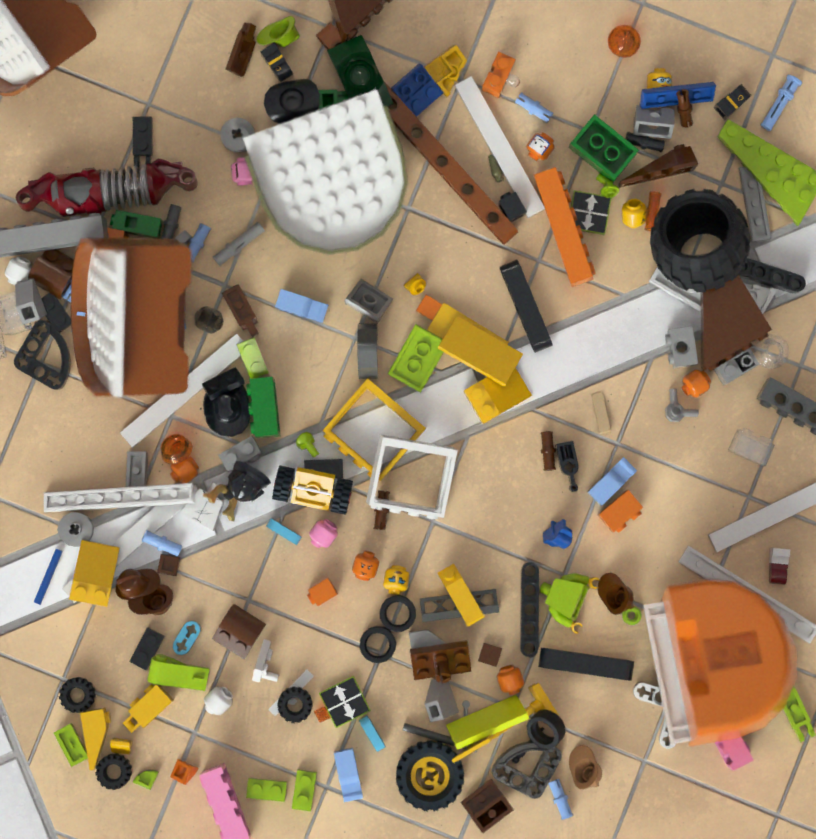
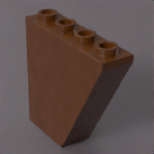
[328,0,392,42]
[700,275,772,371]

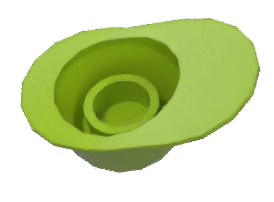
[257,16,300,47]

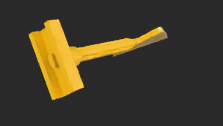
[451,683,559,763]

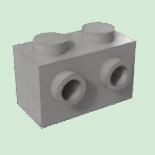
[218,436,263,472]

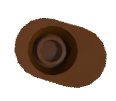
[115,569,160,600]
[598,572,634,615]
[128,584,173,615]

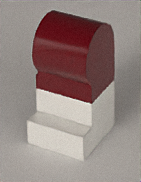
[769,548,790,585]

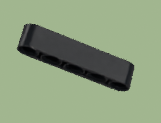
[739,258,806,294]
[499,260,553,353]
[520,562,539,658]
[538,648,634,681]

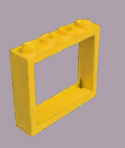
[322,378,426,481]

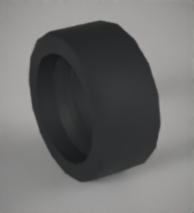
[380,595,416,632]
[359,626,396,663]
[527,710,566,749]

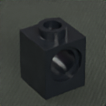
[498,192,527,223]

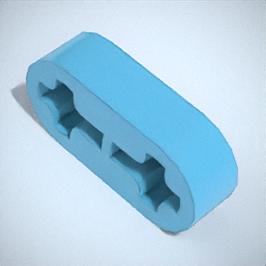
[266,518,302,545]
[173,621,201,655]
[359,716,386,752]

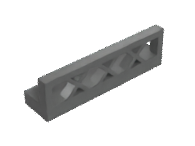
[420,589,499,622]

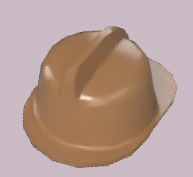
[569,745,602,790]

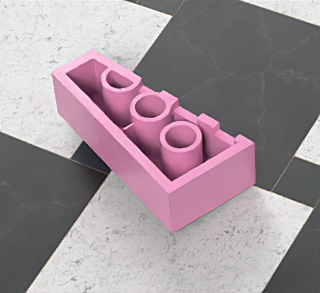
[715,737,754,771]
[199,763,251,839]

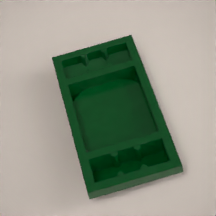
[327,35,393,107]

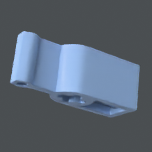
[275,289,329,323]
[587,457,637,506]
[334,748,363,802]

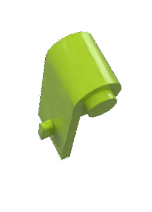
[147,654,209,691]

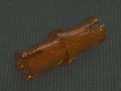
[644,191,661,231]

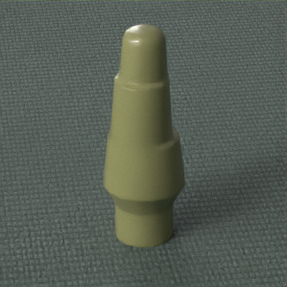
[488,155,504,183]

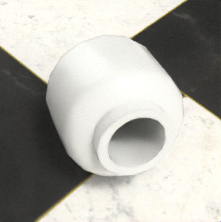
[4,256,32,285]
[204,686,233,715]

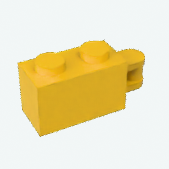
[122,684,174,733]

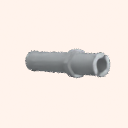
[213,221,265,266]

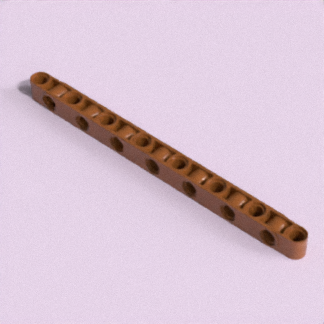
[316,23,518,245]

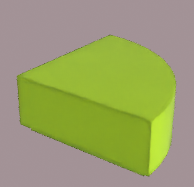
[133,770,159,790]

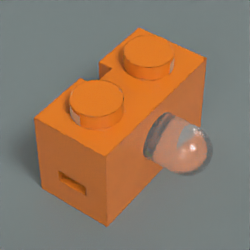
[482,51,520,98]

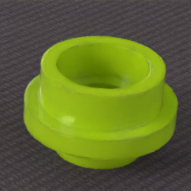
[622,606,642,625]

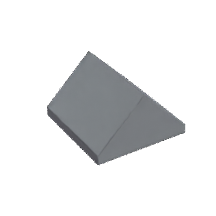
[345,279,393,324]

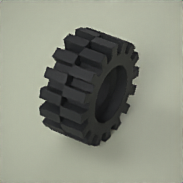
[59,677,96,713]
[277,686,312,723]
[95,753,132,790]

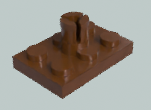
[410,641,472,683]

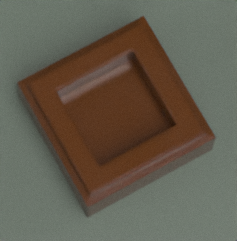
[157,554,180,576]
[478,643,502,667]

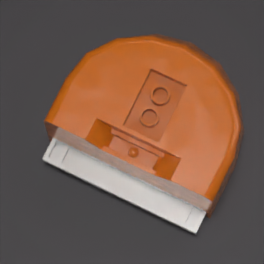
[643,580,797,747]

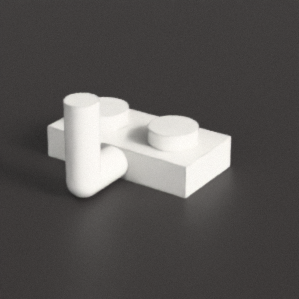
[252,639,279,683]

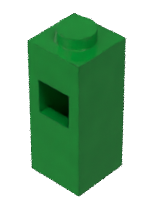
[110,210,163,239]

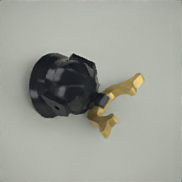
[203,461,271,521]

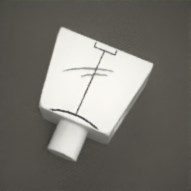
[180,482,224,531]

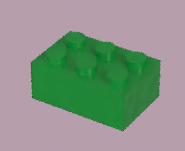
[569,114,639,183]
[246,377,280,439]

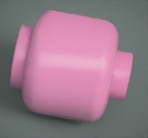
[231,157,253,186]
[309,519,338,548]

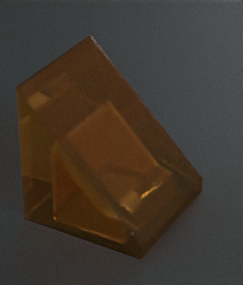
[314,706,331,723]

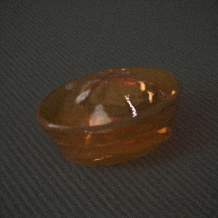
[608,25,641,58]
[160,434,193,464]

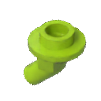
[596,173,619,198]
[296,432,319,458]

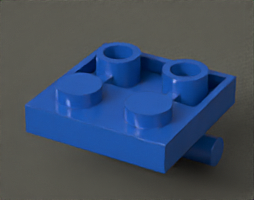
[391,63,443,117]

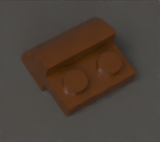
[28,249,74,300]
[212,604,266,659]
[461,779,514,834]

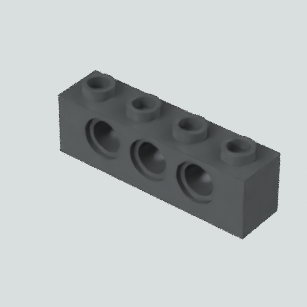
[756,377,816,435]

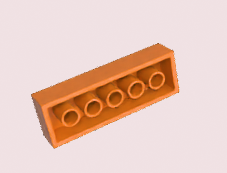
[534,167,596,287]

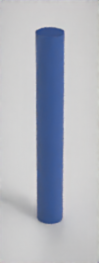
[34,549,63,605]

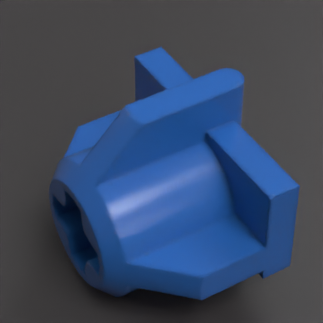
[543,519,572,549]

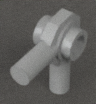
[665,388,699,422]

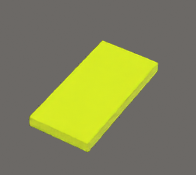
[446,695,529,749]

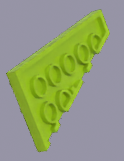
[717,119,816,226]

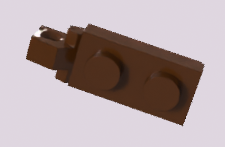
[225,23,257,77]
[222,284,259,337]

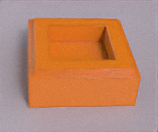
[416,295,442,321]

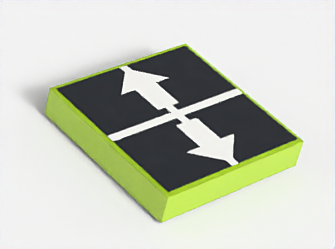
[571,191,611,235]
[319,676,371,728]

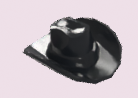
[264,79,320,124]
[203,385,250,437]

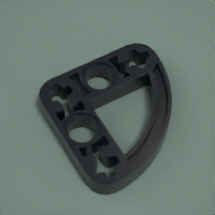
[14,320,71,390]
[491,741,562,799]

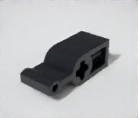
[555,441,578,492]

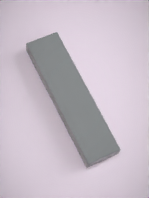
[739,166,771,242]

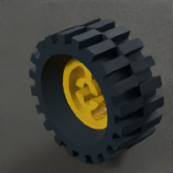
[396,740,464,812]

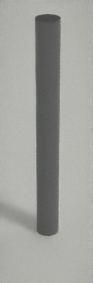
[403,723,478,753]

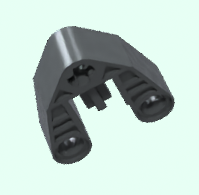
[357,323,378,379]

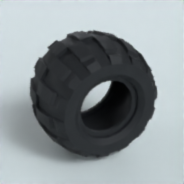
[650,189,751,292]

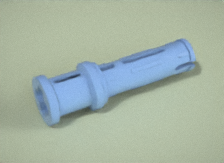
[761,75,802,131]

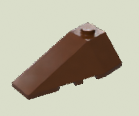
[618,144,698,188]

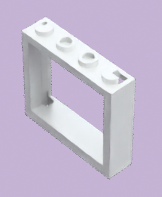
[366,434,458,519]

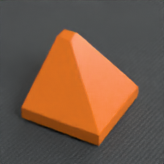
[170,759,199,785]

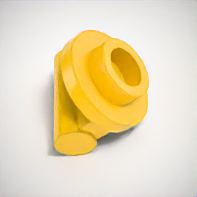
[403,273,426,295]

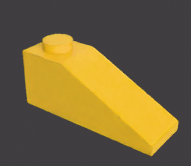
[437,564,484,627]
[80,707,111,771]

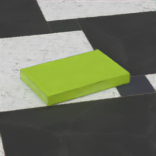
[388,324,444,393]

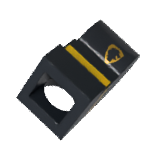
[260,43,293,83]
[714,84,752,120]

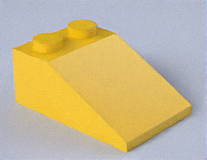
[463,367,532,425]
[69,540,120,607]

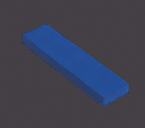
[640,82,716,109]

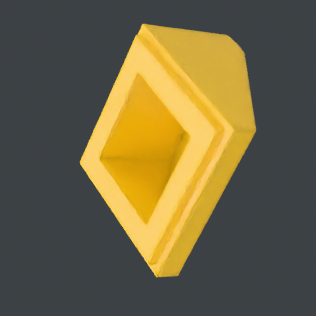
[110,738,132,755]

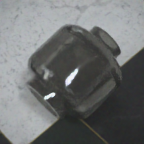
[195,306,224,334]

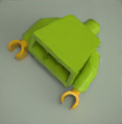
[540,573,600,634]

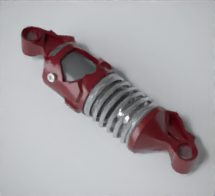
[16,158,198,217]

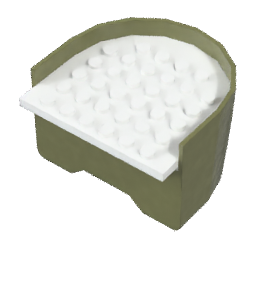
[243,90,408,254]

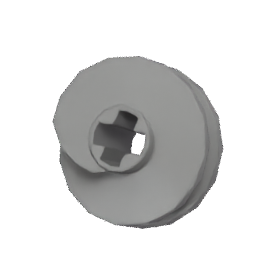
[220,118,255,152]
[57,512,94,547]

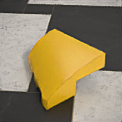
[424,45,467,97]

